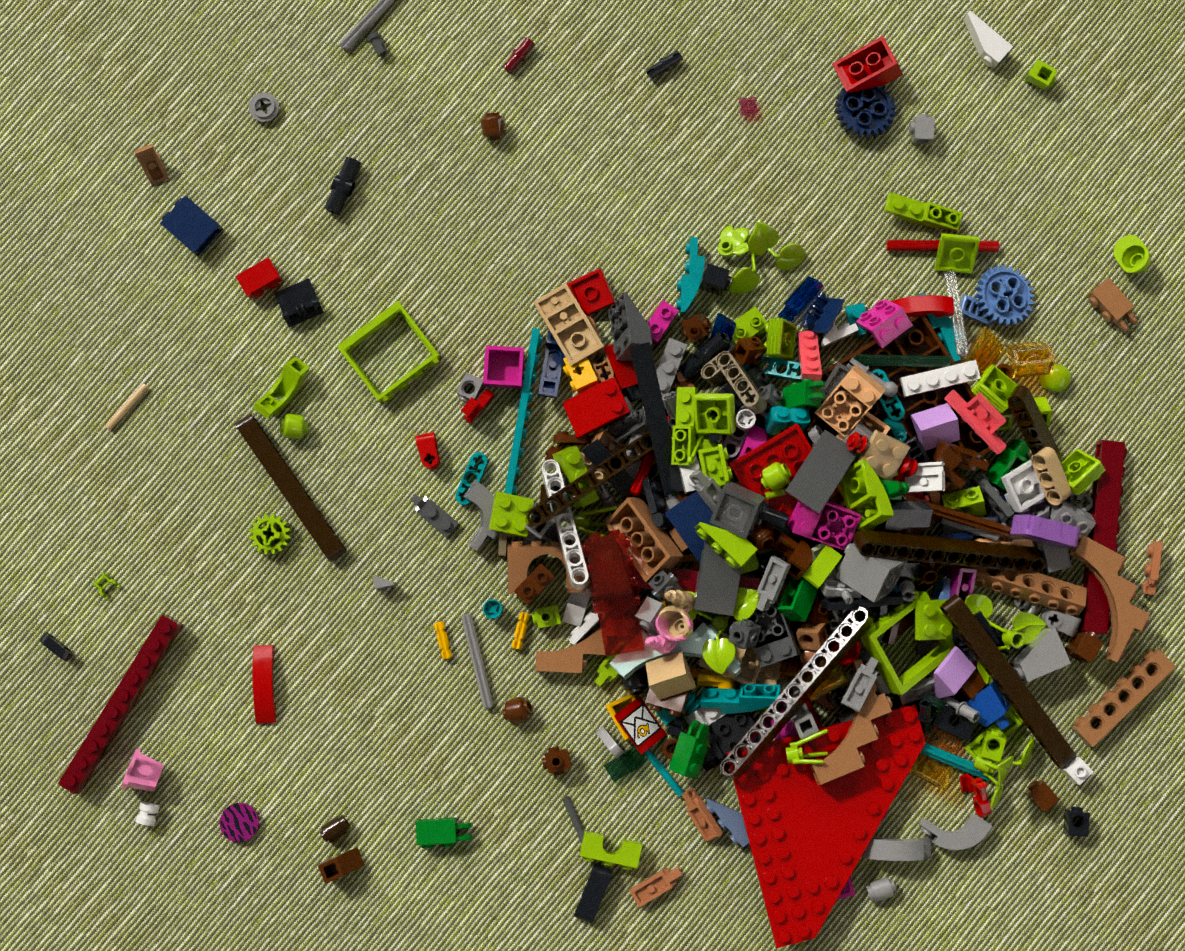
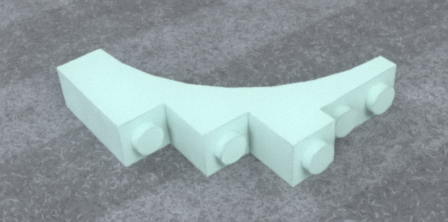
[610,622,741,680]

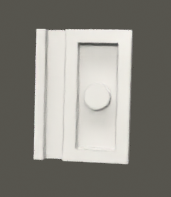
[905,462,945,493]

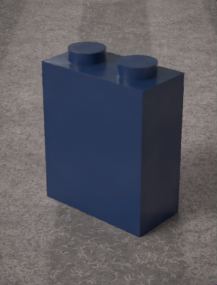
[160,195,223,257]

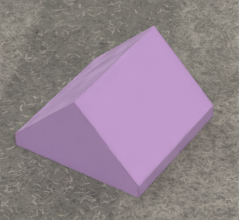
[910,403,960,451]
[934,646,976,698]

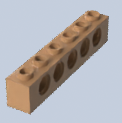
[973,567,1087,617]
[1072,650,1176,747]

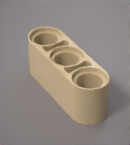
[1031,447,1071,506]

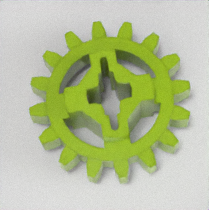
[249,513,292,555]

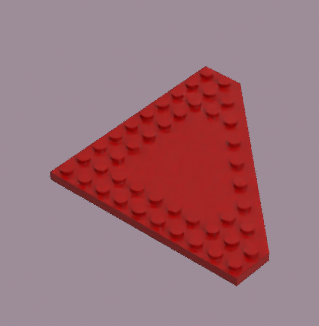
[726,704,926,948]

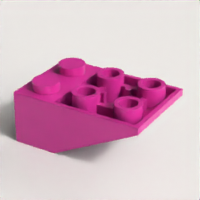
[787,500,862,551]

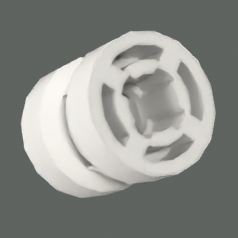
[735,409,756,431]
[135,802,160,826]

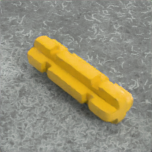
[511,612,530,650]
[434,621,452,659]

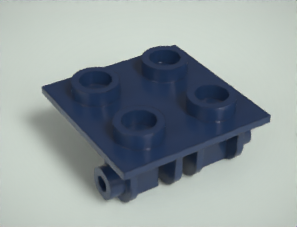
[802,292,845,334]

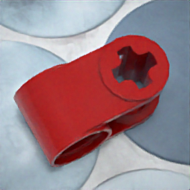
[415,431,440,470]

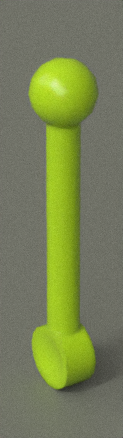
[688,434,705,465]

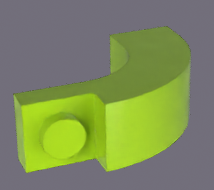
[253,357,310,419]

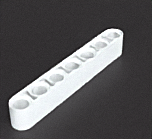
[542,459,588,590]

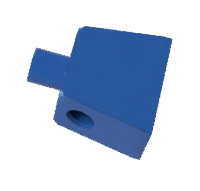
[966,681,1010,730]

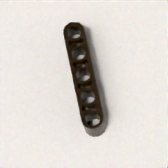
[1008,385,1061,461]

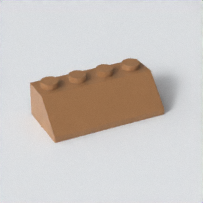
[604,497,684,582]

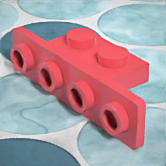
[945,390,1007,455]

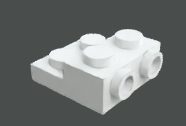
[1001,460,1045,514]

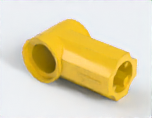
[697,669,735,689]

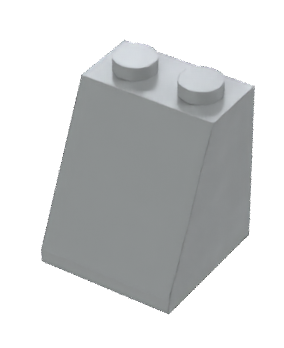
[835,543,907,602]
[1010,627,1071,682]

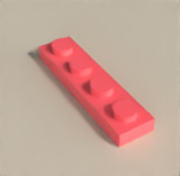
[797,330,822,381]

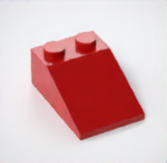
[832,36,903,93]
[562,377,630,438]

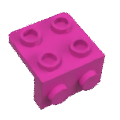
[856,299,913,348]

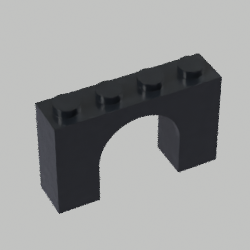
[874,501,933,581]

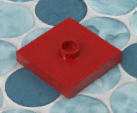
[567,268,616,316]

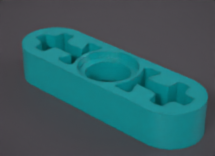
[871,369,905,422]
[455,452,488,505]

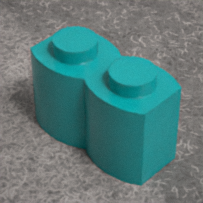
[764,406,810,435]

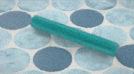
[920,743,992,780]

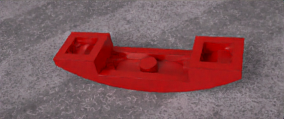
[891,295,954,318]
[252,645,276,724]

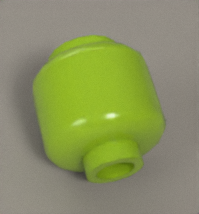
[279,414,308,439]
[761,462,792,491]

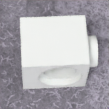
[1060,756,1093,785]

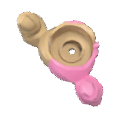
[645,590,695,654]

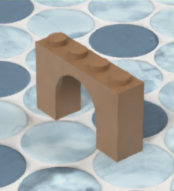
[507,541,586,594]

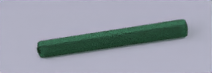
[854,354,951,367]

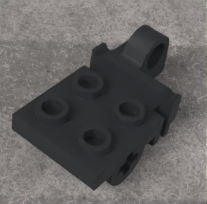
[702,712,761,772]

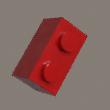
[235,257,283,299]

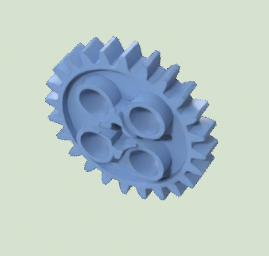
[974,265,1035,327]

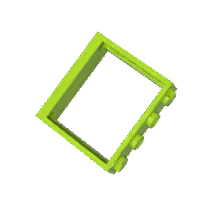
[337,301,441,403]
[861,590,955,695]

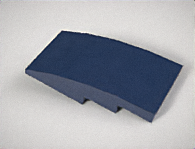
[665,491,723,565]

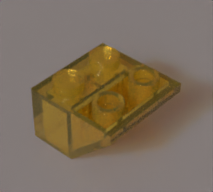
[1006,341,1055,378]

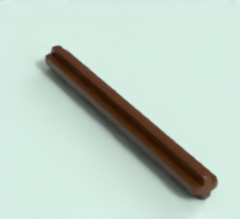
[902,495,1011,538]

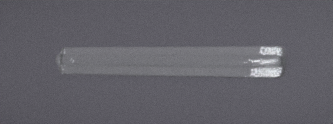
[944,270,969,357]

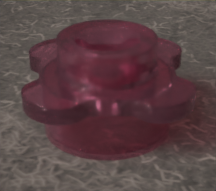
[738,96,758,116]

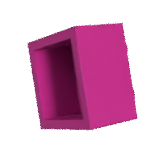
[483,345,525,389]

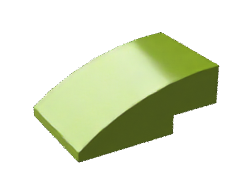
[840,459,894,530]

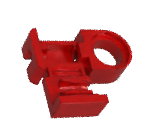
[461,389,495,425]
[959,773,991,818]

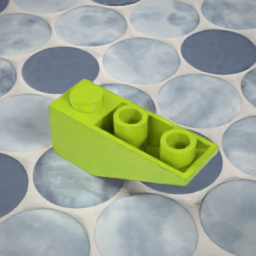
[694,522,758,569]

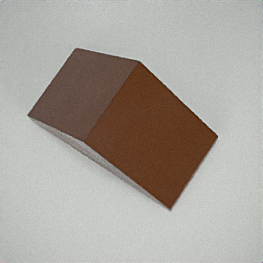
[953,665,986,703]

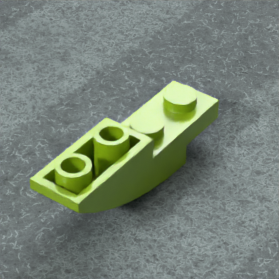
[884,192,963,231]
[671,387,698,465]

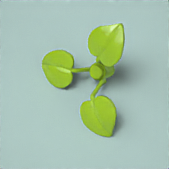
[729,222,807,294]
[668,587,759,674]
[965,594,1046,684]
[973,736,1034,812]

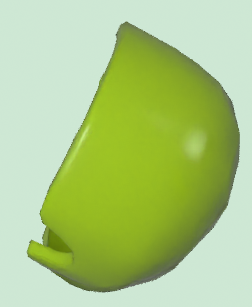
[1039,364,1071,392]

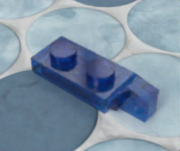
[778,276,823,322]

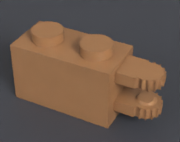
[1087,278,1138,333]

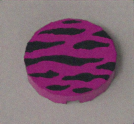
[220,802,260,842]

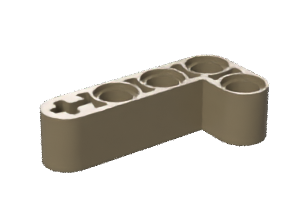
[701,351,767,414]

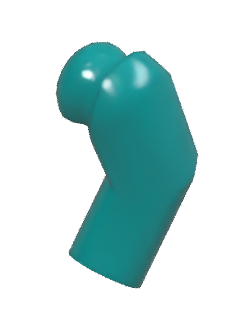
[883,418,907,442]

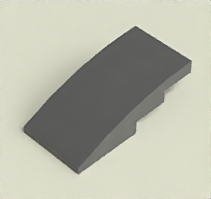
[785,430,856,515]
[693,539,742,616]

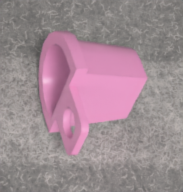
[121,749,164,792]

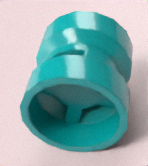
[483,599,503,619]

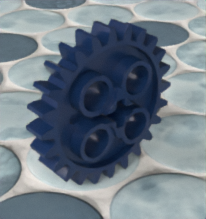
[834,86,896,139]

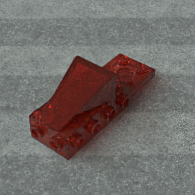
[582,529,645,656]

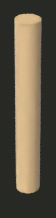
[105,383,149,431]

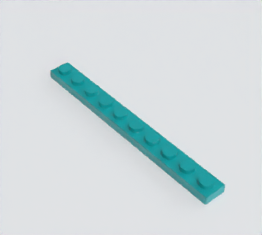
[504,328,543,495]

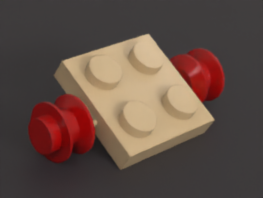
[846,429,918,480]

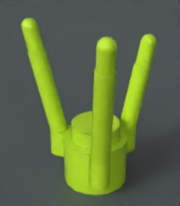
[574,506,617,538]
[786,729,828,765]

